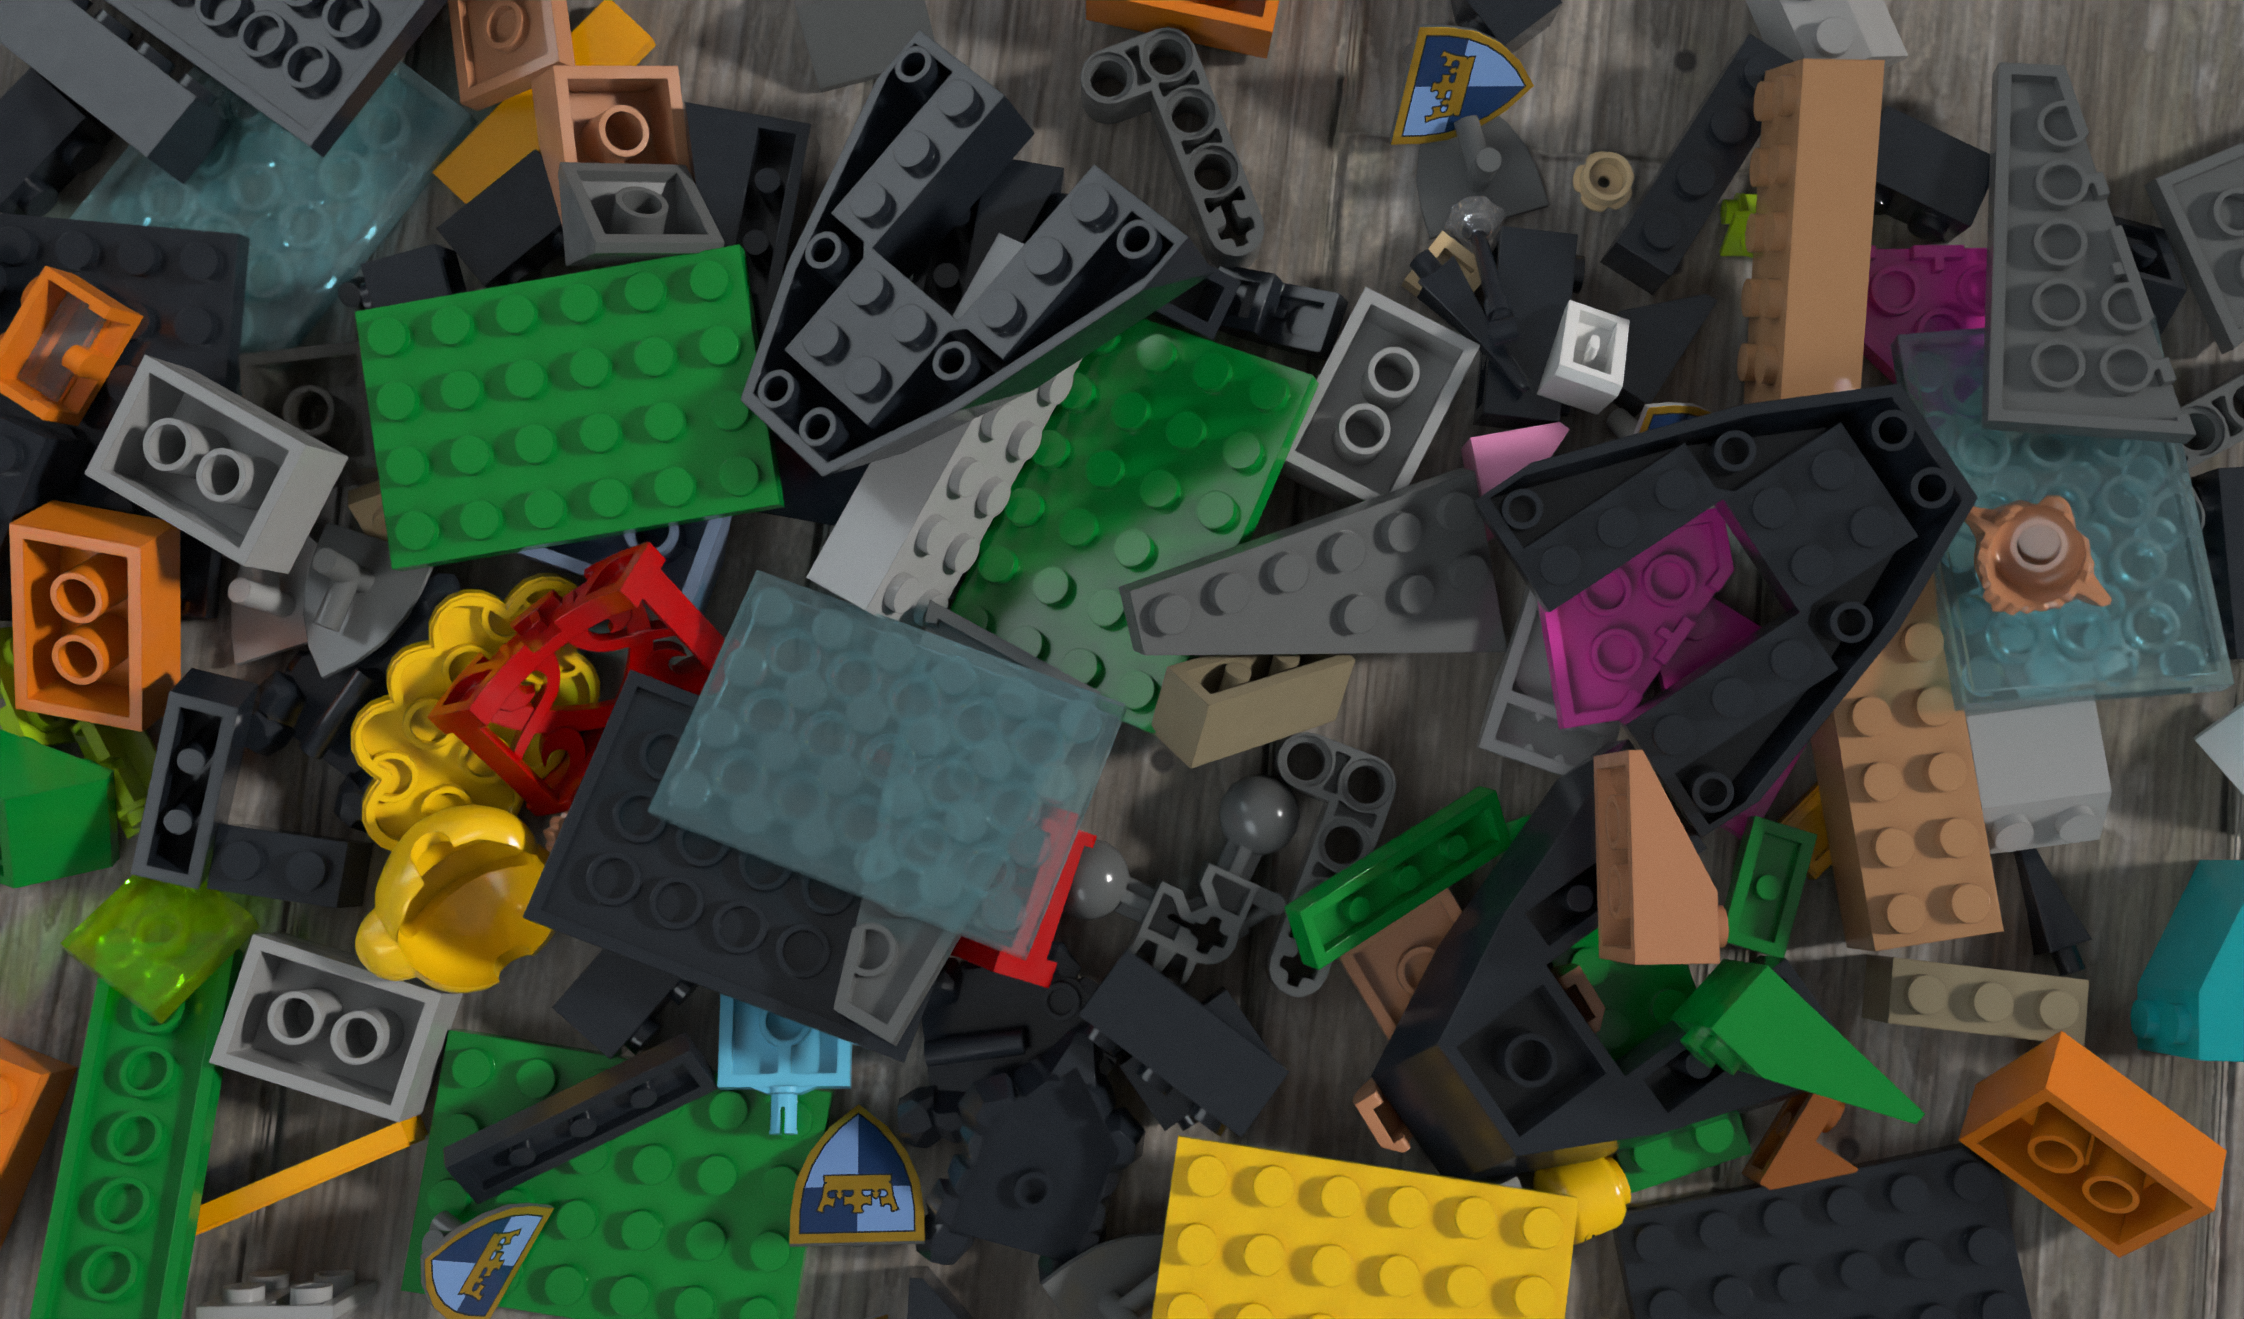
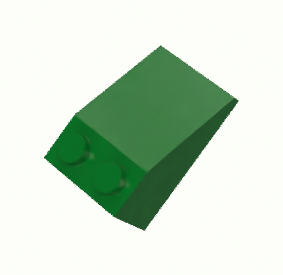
[1670,959,1925,1124]

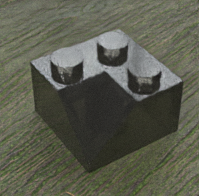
[239,341,379,488]

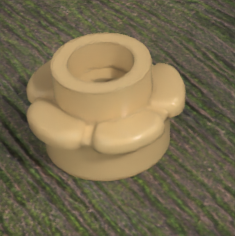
[1573,151,1634,212]

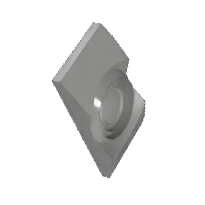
[1476,584,1621,776]

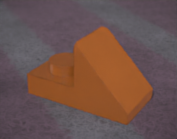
[1741,1092,1858,1190]

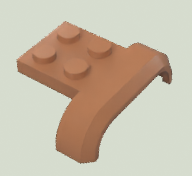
[446,0,575,111]
[1338,888,1605,1153]

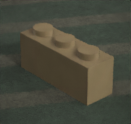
[1151,654,1356,769]
[1862,954,2089,1046]

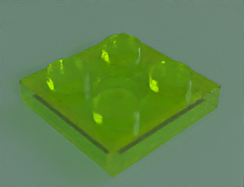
[60,875,260,1024]

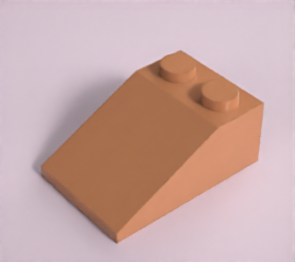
[531,65,691,227]
[1593,750,1729,965]

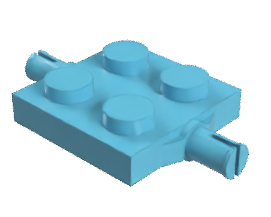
[717,994,852,1135]

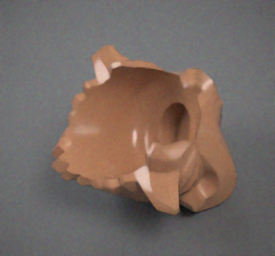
[1964,495,2112,616]

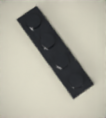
[443,1032,718,1204]

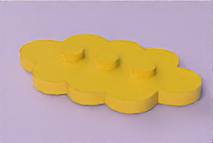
[351,573,600,851]

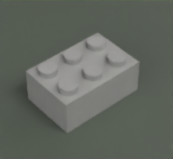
[1280,287,1480,507]
[84,355,348,574]
[209,932,463,1122]

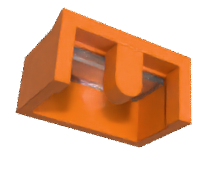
[0,266,144,426]

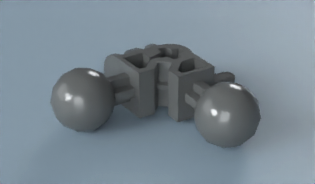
[1063,774,1300,988]

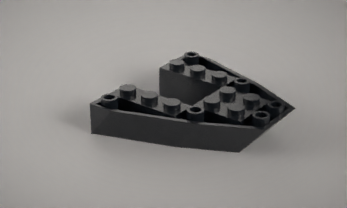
[740,30,1214,477]
[685,102,1065,526]
[1473,384,1978,838]
[1371,739,1839,1180]

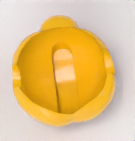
[355,804,556,994]

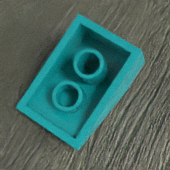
[2130,860,2244,1062]

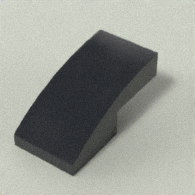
[1218,266,1349,360]

